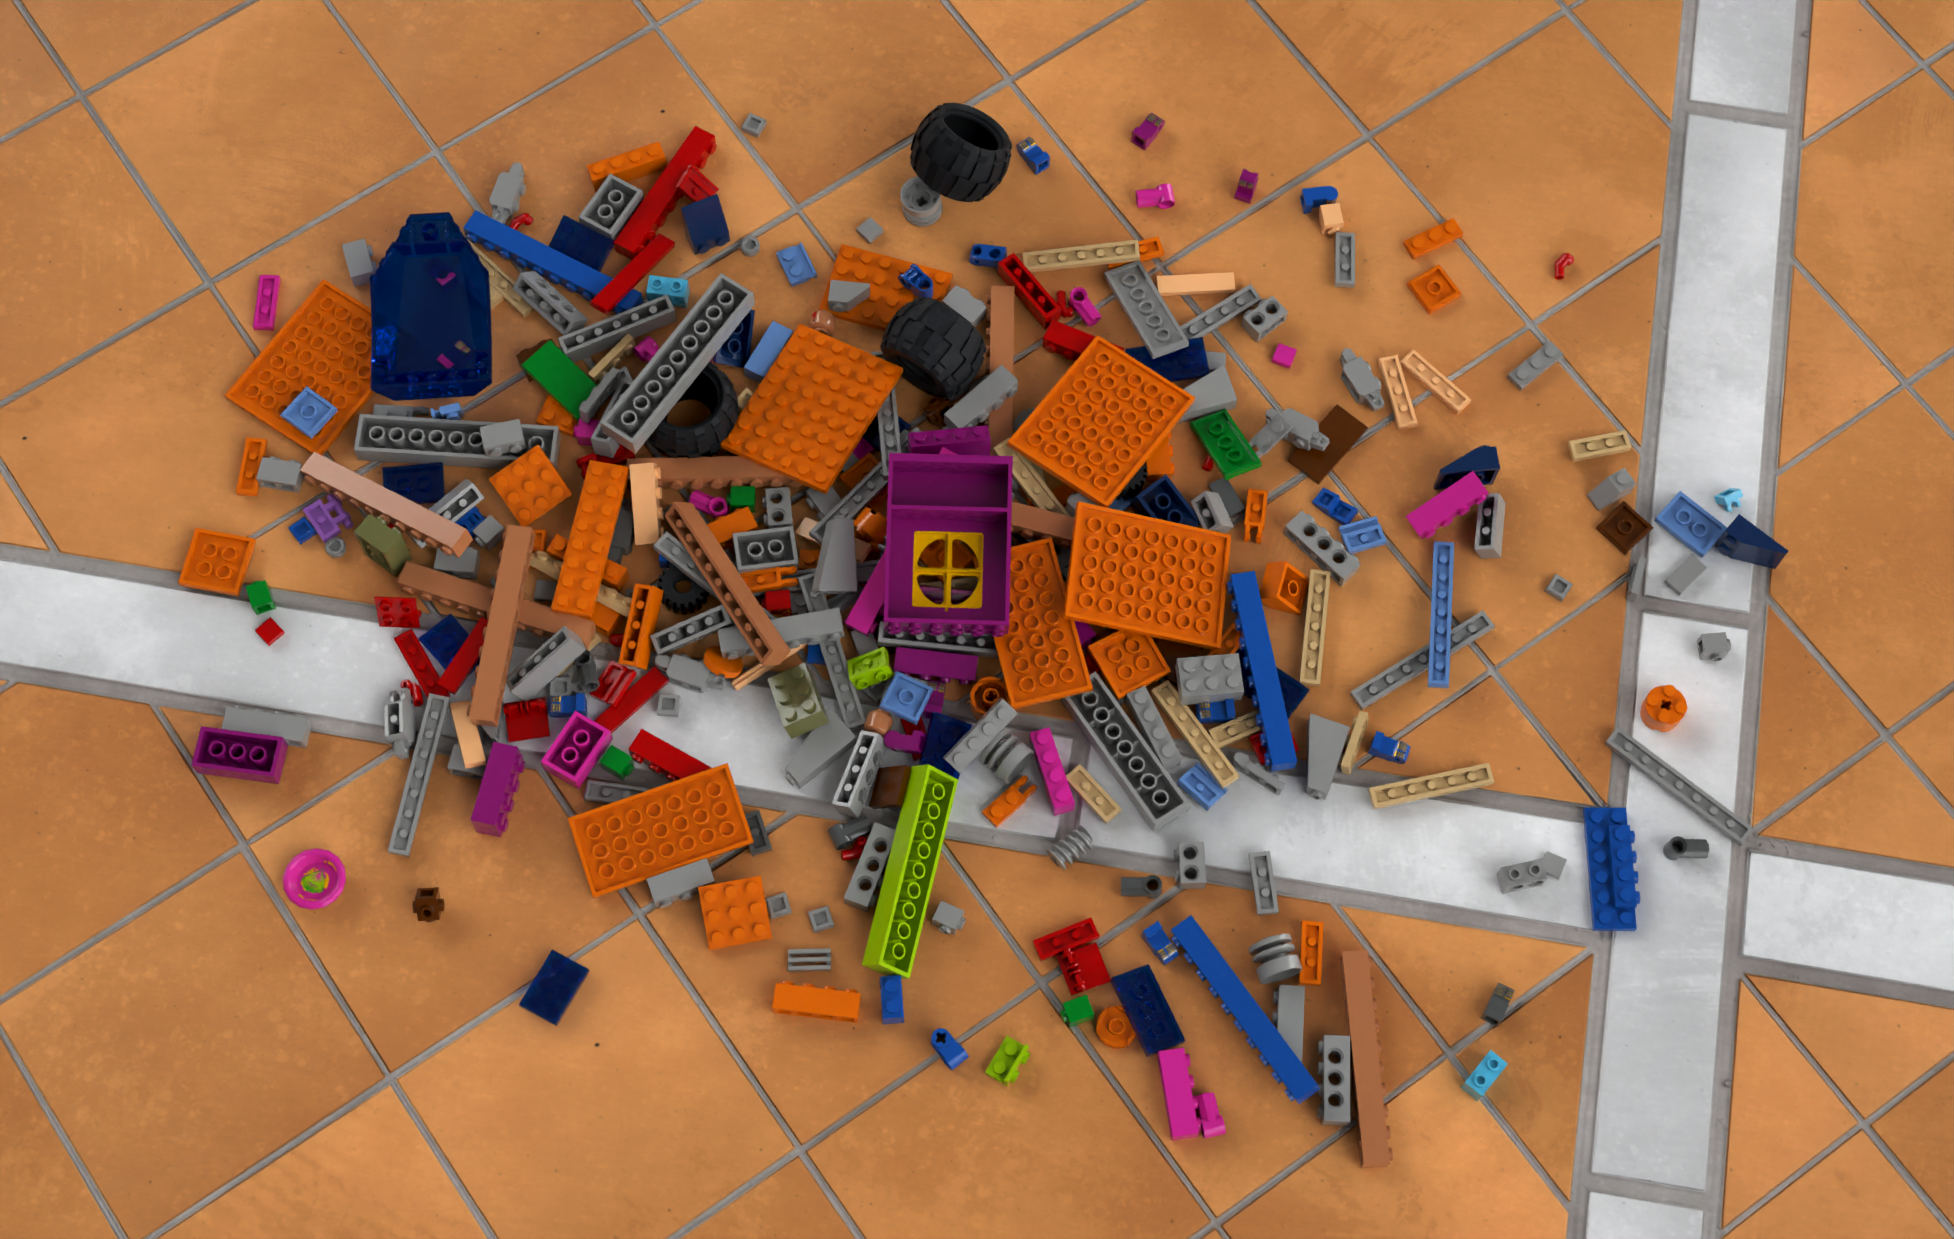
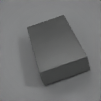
[1208,477,1245,518]

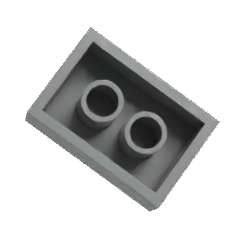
[578,174,644,246]
[733,526,799,574]
[1175,653,1244,705]

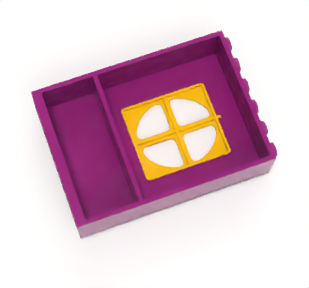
[884,453,1013,637]

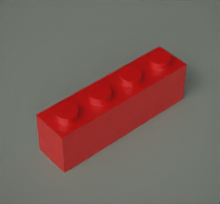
[998,253,1061,329]
[1042,319,1124,361]
[628,729,712,782]

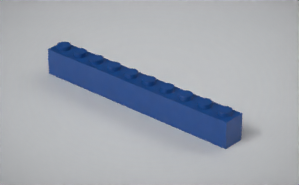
[463,210,643,314]
[1226,571,1297,772]
[1171,915,1320,1105]

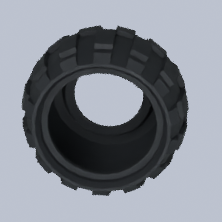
[910,103,1012,202]
[880,297,986,398]
[648,362,739,459]

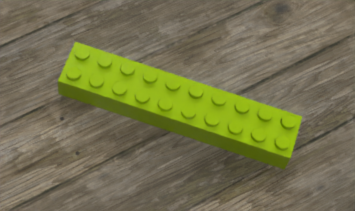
[862,764,958,979]

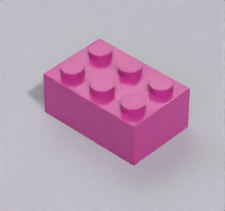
[541,711,613,790]

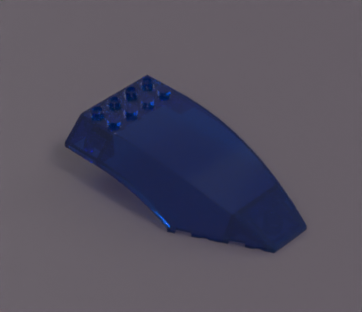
[369,212,492,401]

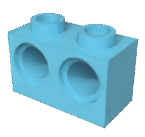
[646,275,690,308]
[1460,1050,1508,1102]

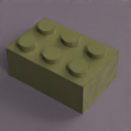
[354,514,412,577]
[768,662,829,739]

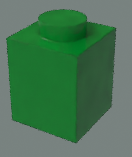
[727,486,756,513]
[246,580,276,615]
[600,745,634,781]
[1060,995,1094,1028]

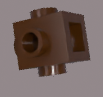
[923,397,953,427]
[413,887,445,922]

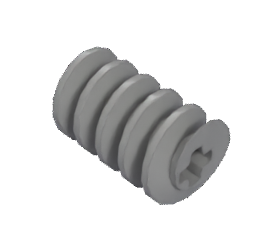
[1047,825,1093,870]

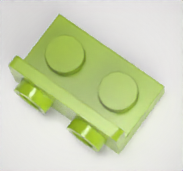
[847,647,894,690]
[985,1036,1031,1087]

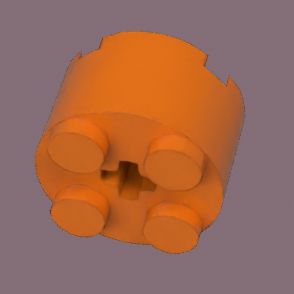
[854,507,887,554]
[970,676,1011,720]
[1640,685,1687,732]

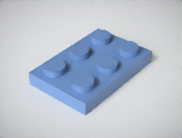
[1654,491,1727,558]

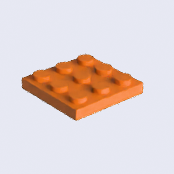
[489,444,573,527]
[178,528,256,597]
[1087,630,1171,701]
[698,875,772,950]

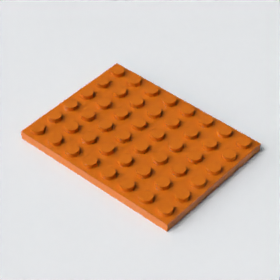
[224,279,417,456]
[721,324,903,494]
[1007,335,1196,508]
[1063,501,1231,650]

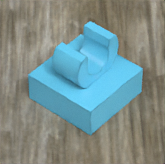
[1714,488,1743,512]

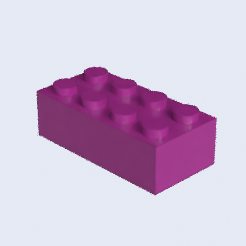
[191,726,288,784]
[471,742,525,837]

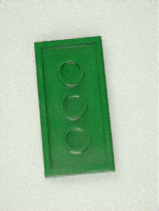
[521,340,597,422]
[1190,409,1261,480]

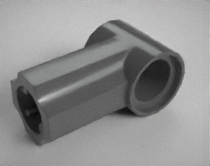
[574,650,600,692]
[828,815,872,850]
[1663,836,1709,860]
[1121,875,1162,899]

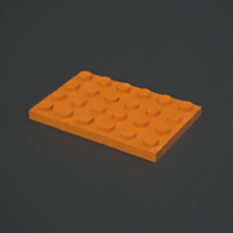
[819,244,953,331]

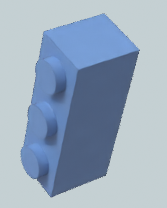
[744,321,793,383]

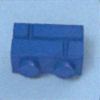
[880,975,904,1024]

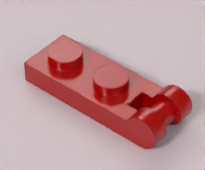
[576,444,635,480]

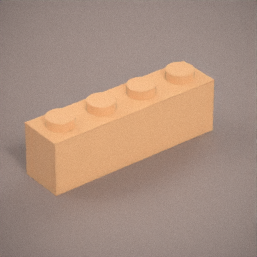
[629,463,665,546]

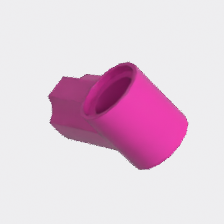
[1136,184,1175,209]
[1068,287,1102,327]
[633,336,659,363]
[689,489,729,520]
[1196,1092,1226,1139]

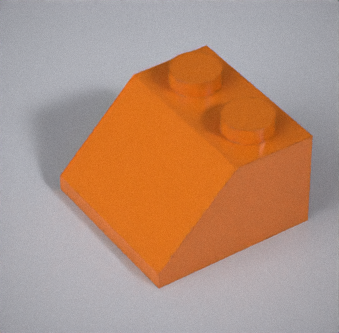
[1260,561,1309,615]

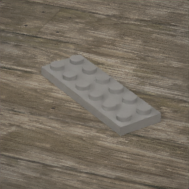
[1104,260,1189,359]

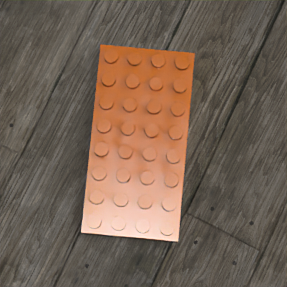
[972,537,1093,710]
[568,763,754,898]

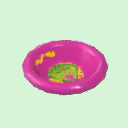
[283,848,346,910]

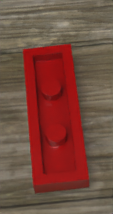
[1033,917,1100,962]

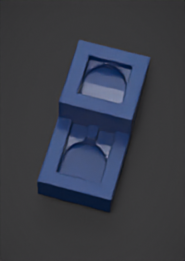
[1312,487,1358,525]

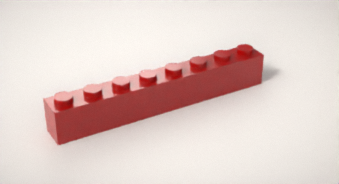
[614,126,717,260]

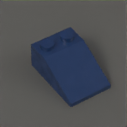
[681,194,730,255]
[713,310,755,368]
[1434,445,1500,490]
[1129,474,1200,527]
[1715,514,1788,569]

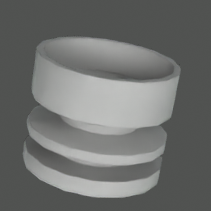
[900,176,942,227]
[979,729,1034,784]
[1248,934,1303,984]

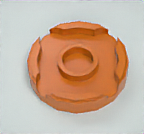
[703,646,743,678]
[1095,1005,1138,1049]

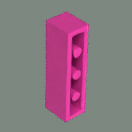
[1406,471,1489,539]
[1029,727,1075,816]
[1157,1048,1202,1141]

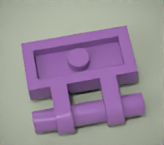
[303,494,354,543]

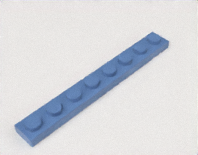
[1428,541,1454,688]

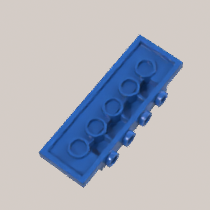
[1583,807,1640,931]

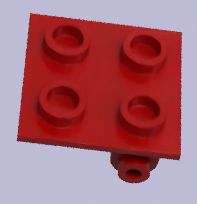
[374,596,421,628]
[503,697,550,742]
[1056,942,1111,996]

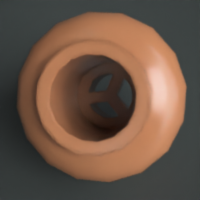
[809,310,836,336]
[863,708,893,739]

